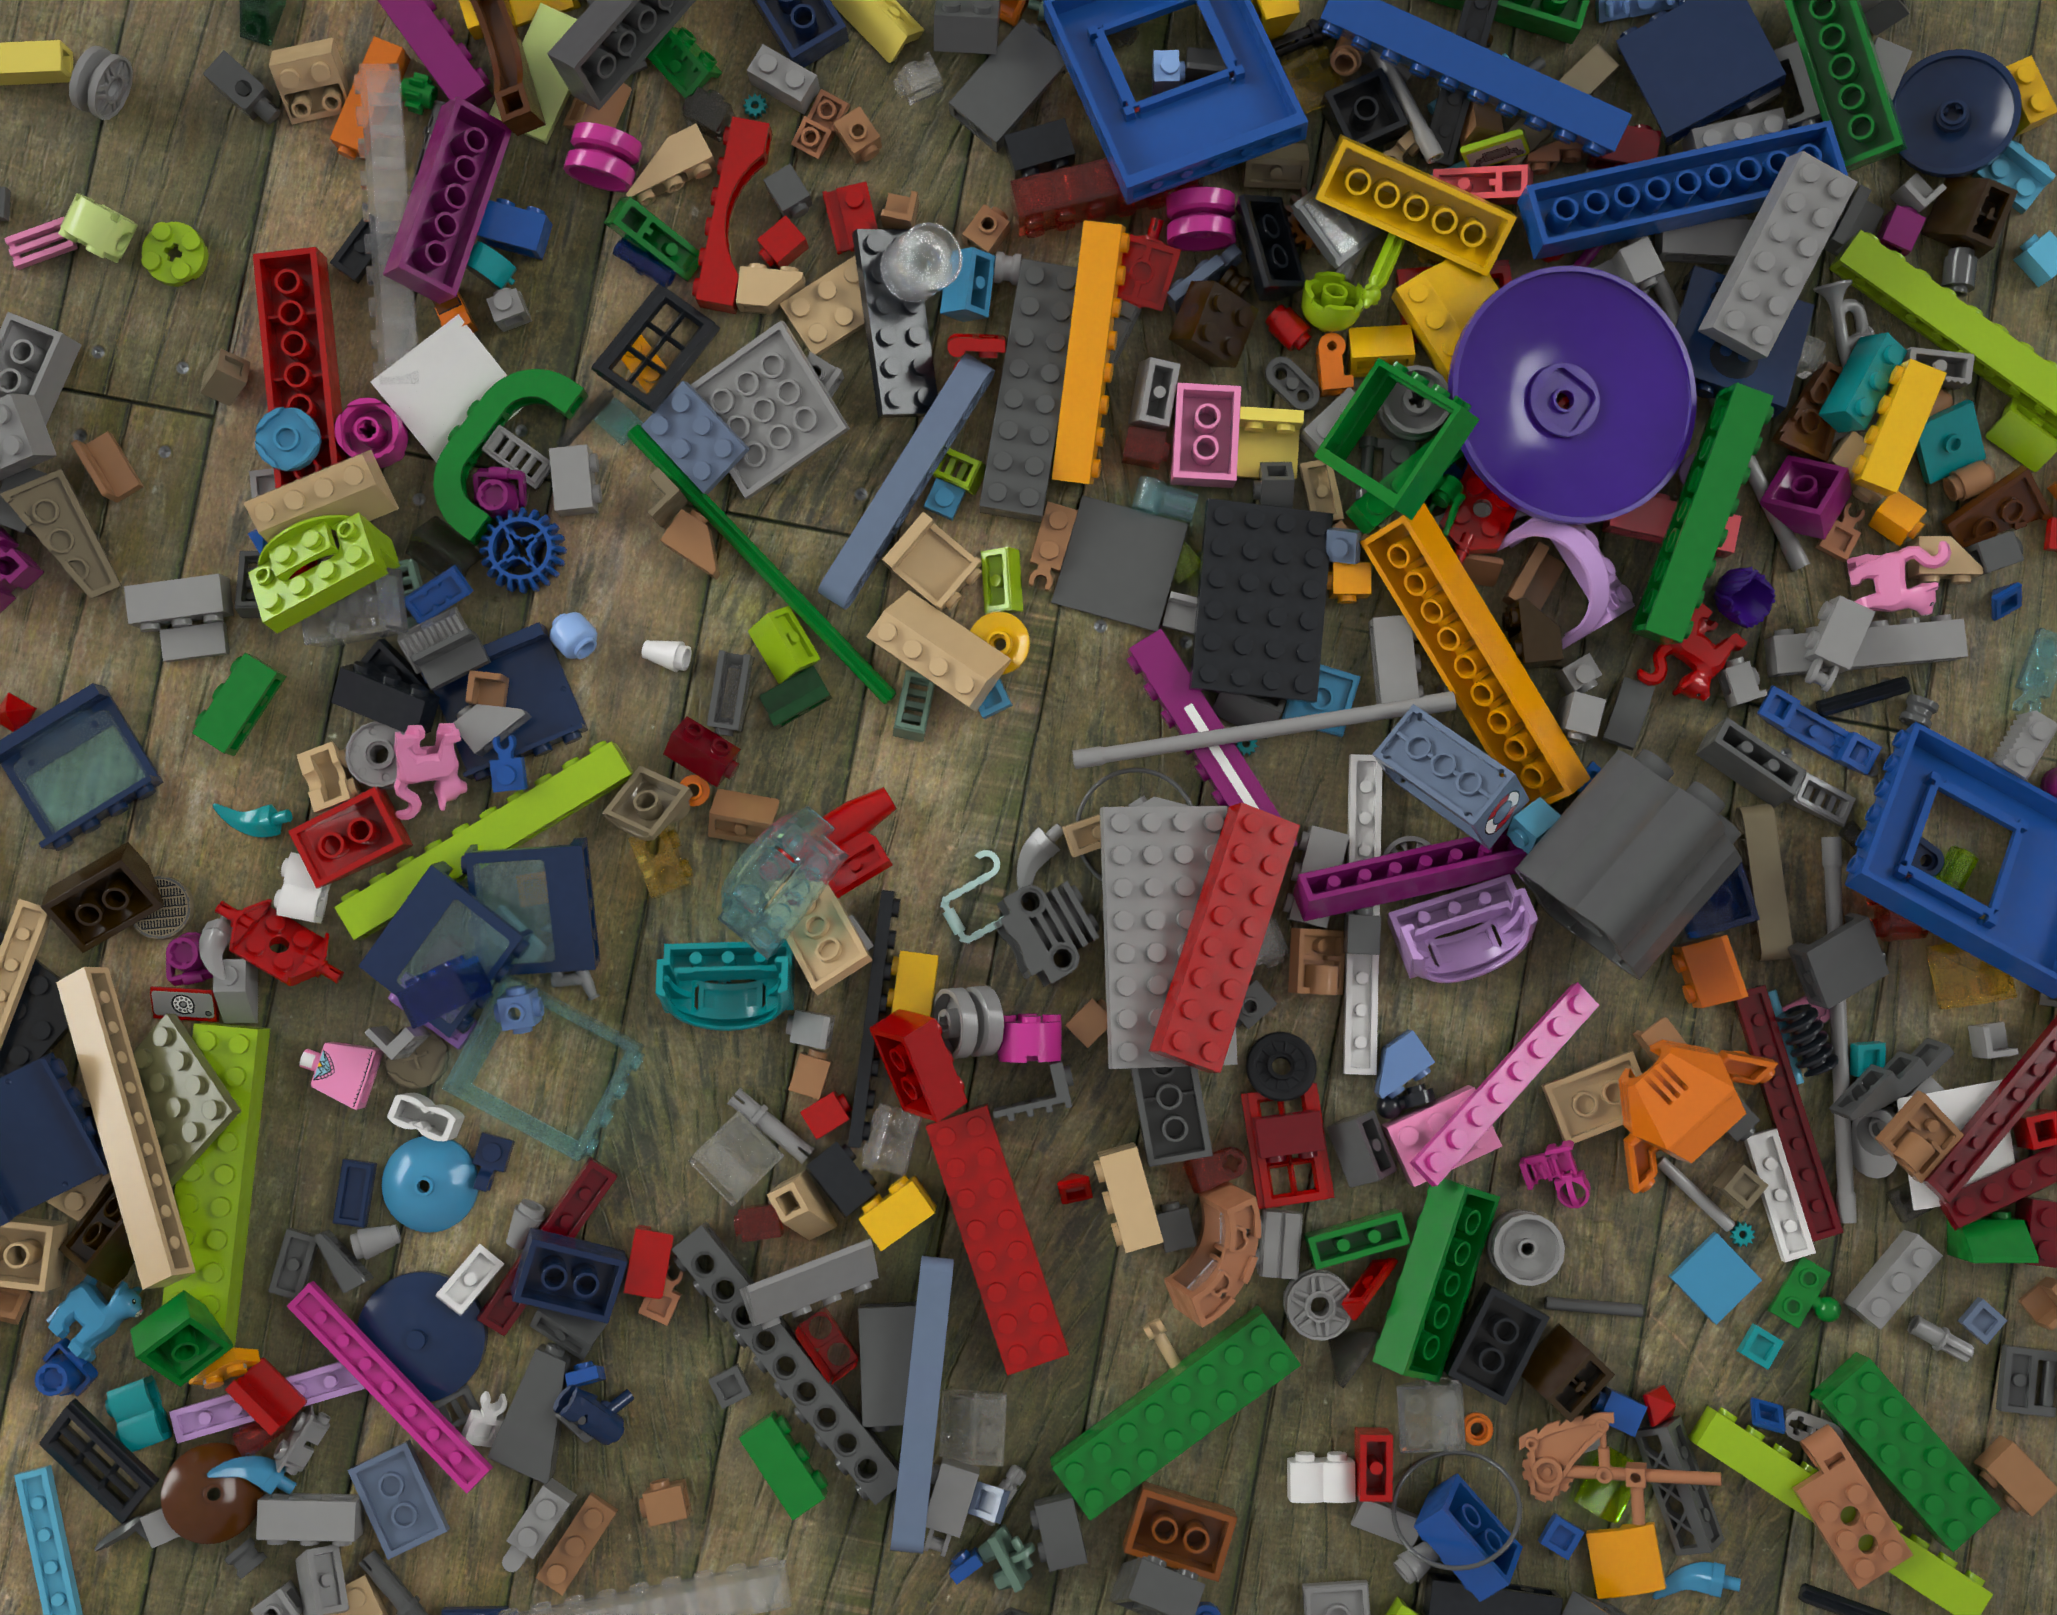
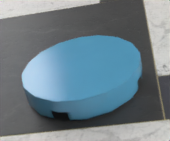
[255,407,321,472]

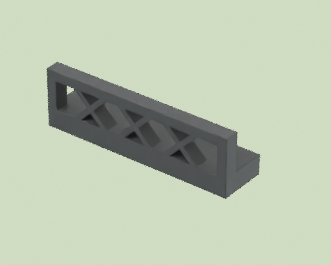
[1635,1415,1725,1556]

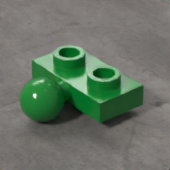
[1767,1257,1842,1329]

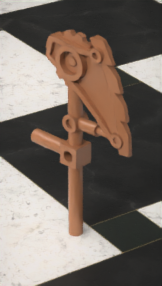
[1519,1412,1722,1525]

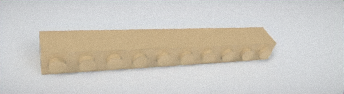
[56,967,196,1290]

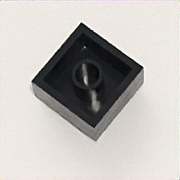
[1320,67,1408,149]

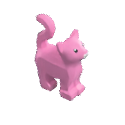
[1847,541,1951,616]
[394,723,467,820]

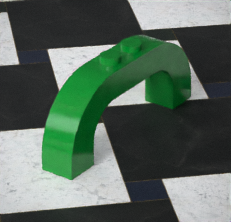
[433,369,588,546]

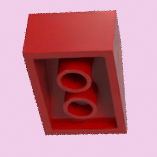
[288,787,413,889]

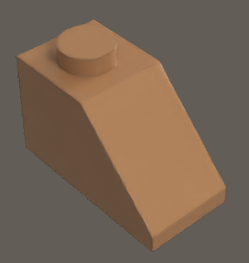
[660,509,720,580]

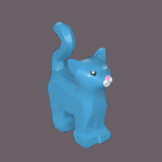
[46,1274,143,1362]

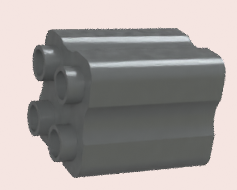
[1514,749,1742,980]

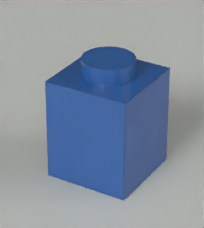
[1591,1386,1648,1437]

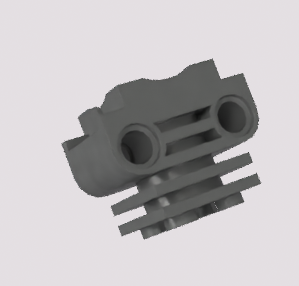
[993,881,1100,987]

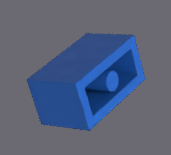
[477,198,553,260]

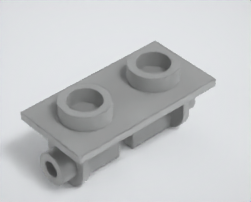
[274,1404,331,1475]

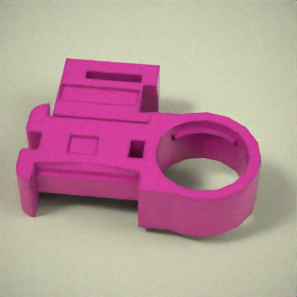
[1519,1140,1591,1208]

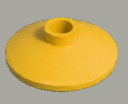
[970,612,1030,675]

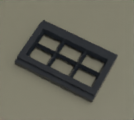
[591,284,720,413]
[39,1398,159,1524]

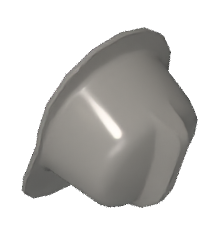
[1852,1106,1898,1179]

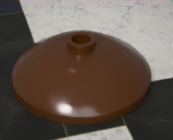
[160,1442,264,1544]

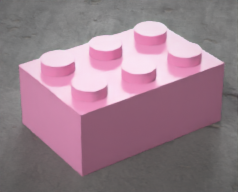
[1170,383,1241,488]
[1381,1085,1502,1187]

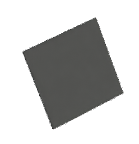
[1051,495,1189,632]

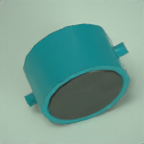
[466,241,517,290]

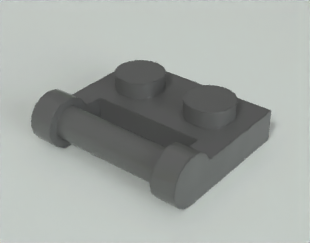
[1355,436,1416,501]
[1996,1344,2057,1417]

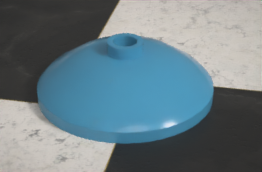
[382,1136,479,1233]

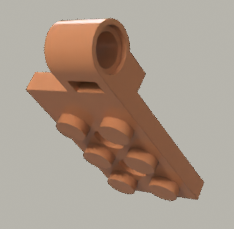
[1792,1424,1913,1590]

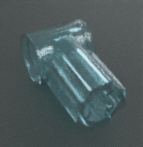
[1131,476,1199,522]

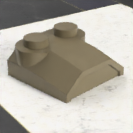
[602,765,693,841]

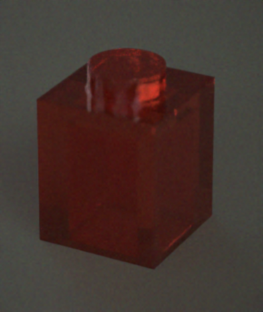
[1122,425,1171,470]
[734,1203,784,1242]

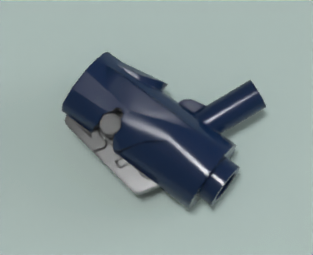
[553,1385,634,1445]

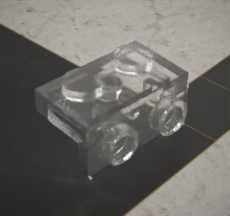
[862,1103,922,1176]

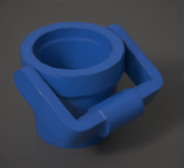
[35,1338,98,1397]

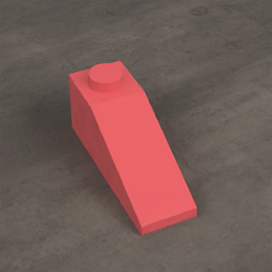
[1433,164,1533,205]

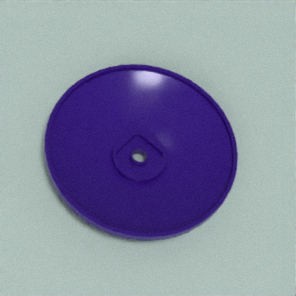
[1448,265,1697,525]

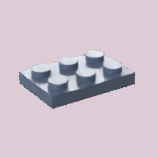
[641,381,750,494]
[347,1440,450,1560]

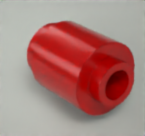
[1265,304,1312,351]

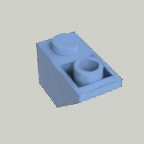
[1374,1029,1435,1099]

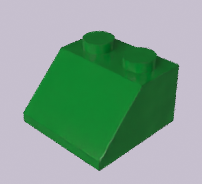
[1946,1210,2039,1263]
[130,1290,233,1387]

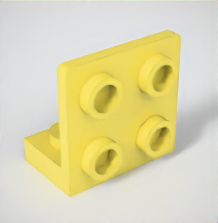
[1237,406,1304,480]

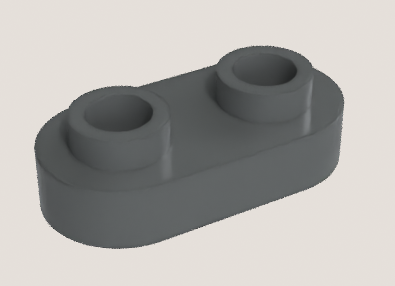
[1265,357,1320,413]

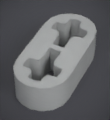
[1784,1408,1844,1442]

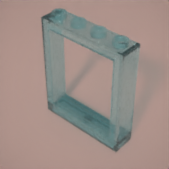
[442,975,645,1162]

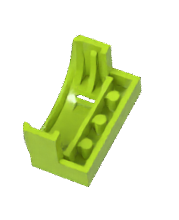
[248,512,400,634]

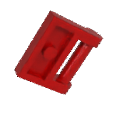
[947,333,1005,358]

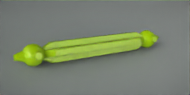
[1362,233,1406,309]

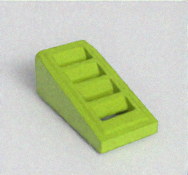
[932,448,986,495]

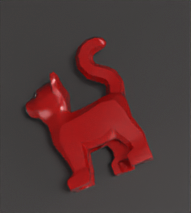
[1636,603,1747,701]

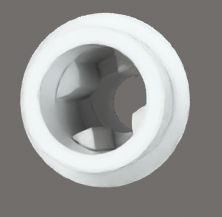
[642,640,692,672]

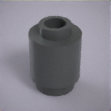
[1941,247,1978,297]

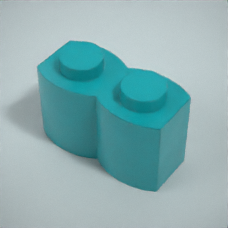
[105,1375,172,1452]

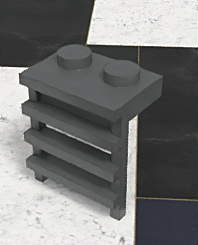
[993,1060,1074,1122]

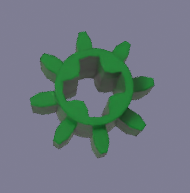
[399,72,438,115]

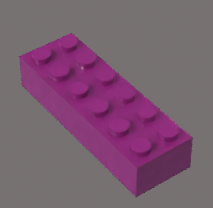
[383,96,512,304]

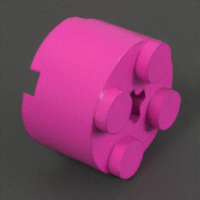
[335,398,408,468]
[997,1013,1062,1063]

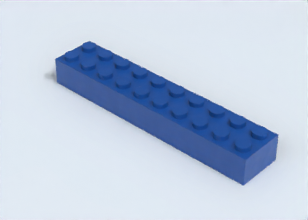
[1318,0,1632,158]
[1517,120,1848,260]

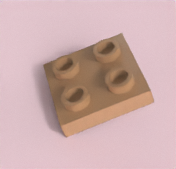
[1288,928,1345,995]
[1875,1090,1964,1183]

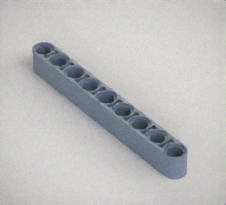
[818,353,995,610]
[890,1256,954,1554]

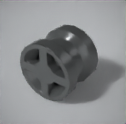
[1898,694,1939,729]
[224,1537,267,1580]

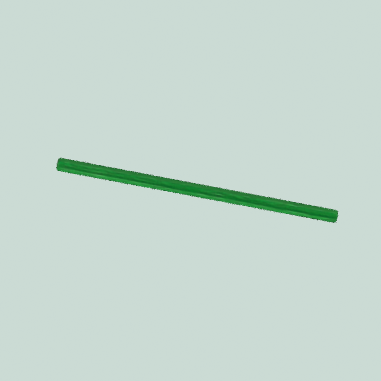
[627,424,896,704]

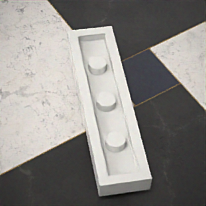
[1744,1128,1816,1262]

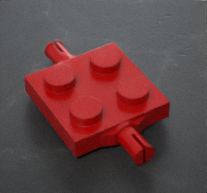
[1117,217,1182,312]

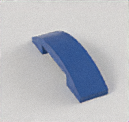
[1757,685,1882,775]

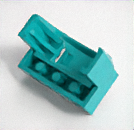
[655,941,795,1031]

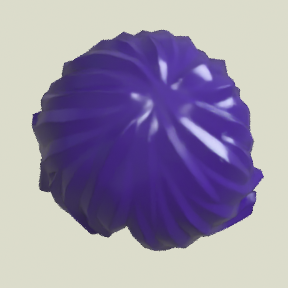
[1713,567,1775,629]

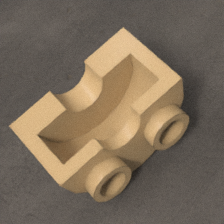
[296,741,361,813]

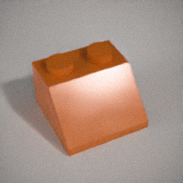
[1672,934,1749,1008]

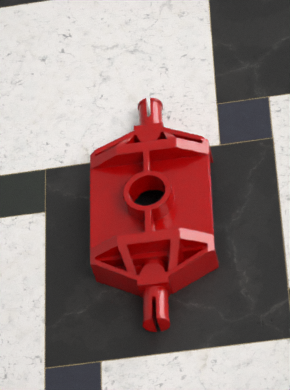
[1439,463,1517,564]
[215,899,344,986]

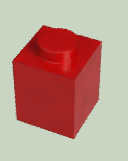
[757,215,809,270]
[800,1090,853,1140]
[2013,1109,2057,1150]

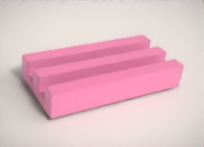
[4,217,78,270]

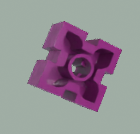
[0,526,45,613]

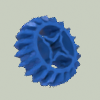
[479,508,567,594]

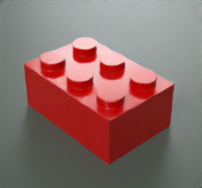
[869,1009,968,1122]

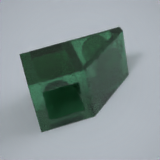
[239,0,286,46]

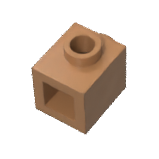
[833,106,882,164]
[962,204,1010,255]
[639,1478,692,1527]

